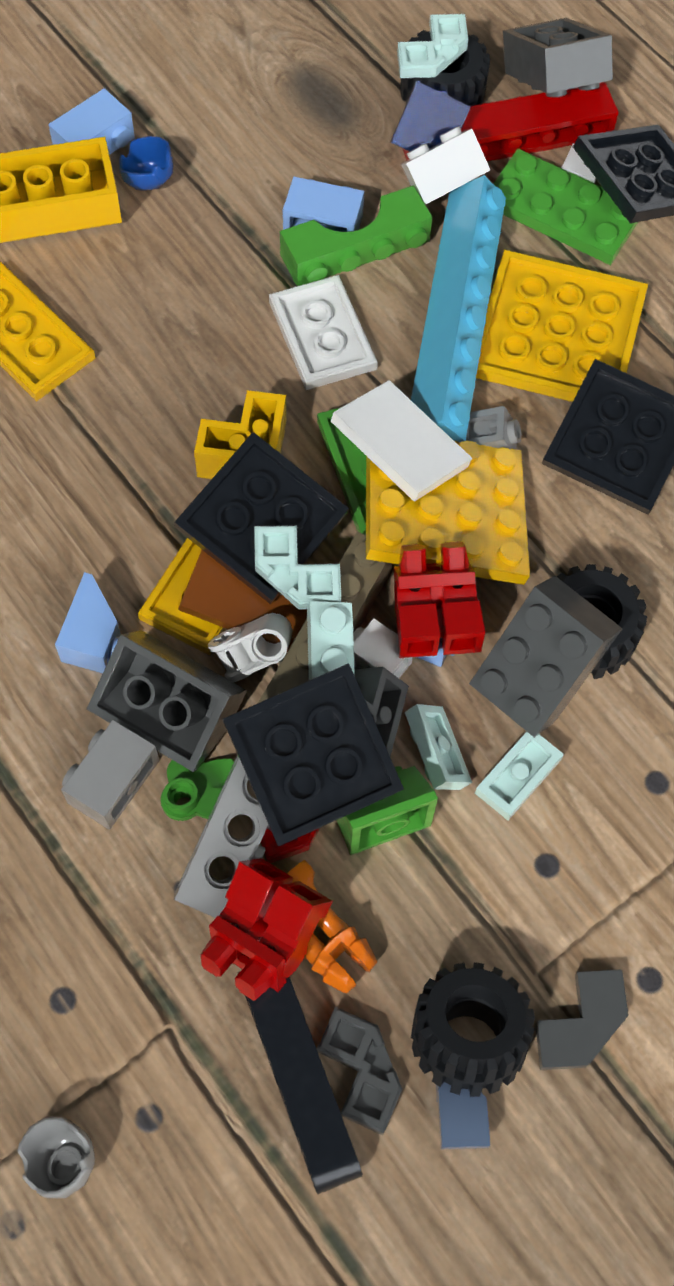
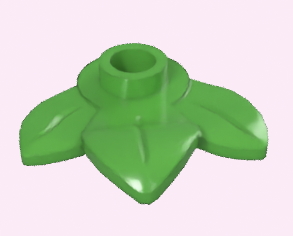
[160,758,234,821]

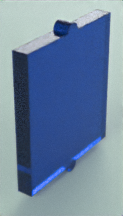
[390,81,471,152]

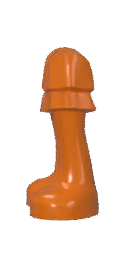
[287,860,378,994]

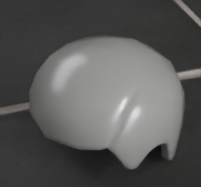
[17,1117,95,1199]

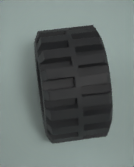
[400,30,490,116]
[556,564,647,679]
[411,962,535,1097]

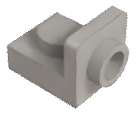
[466,406,522,449]

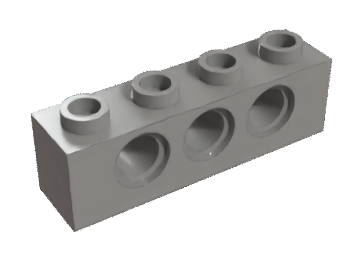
[174,754,270,918]

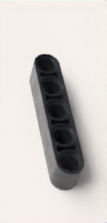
[237,972,363,1195]

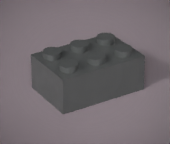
[503,18,613,97]
[469,576,622,738]

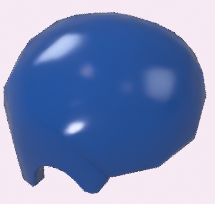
[119,136,173,191]

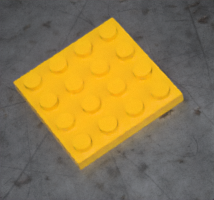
[476,250,648,402]
[366,440,530,585]

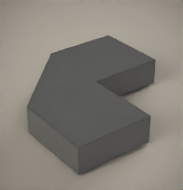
[535,970,629,1070]
[317,1007,402,1135]

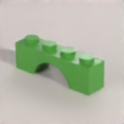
[280,185,432,286]

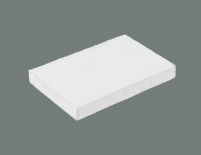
[269,275,378,390]
[331,380,472,502]

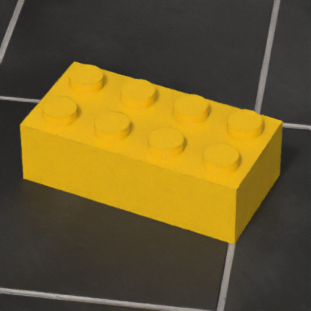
[0,137,122,243]

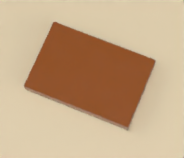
[178,550,307,652]

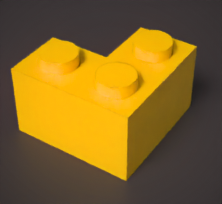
[194,390,287,479]

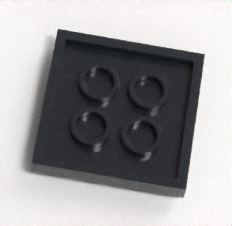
[573,124,674,223]
[542,359,674,515]
[174,432,349,604]
[222,663,404,846]

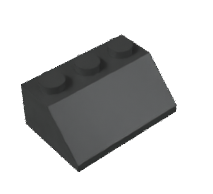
[87,630,247,772]

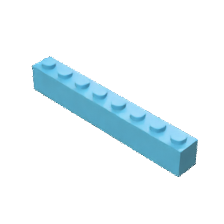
[411,175,506,442]

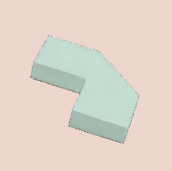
[397,14,468,78]
[254,526,341,609]

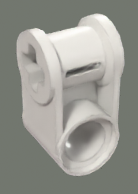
[208,613,293,682]

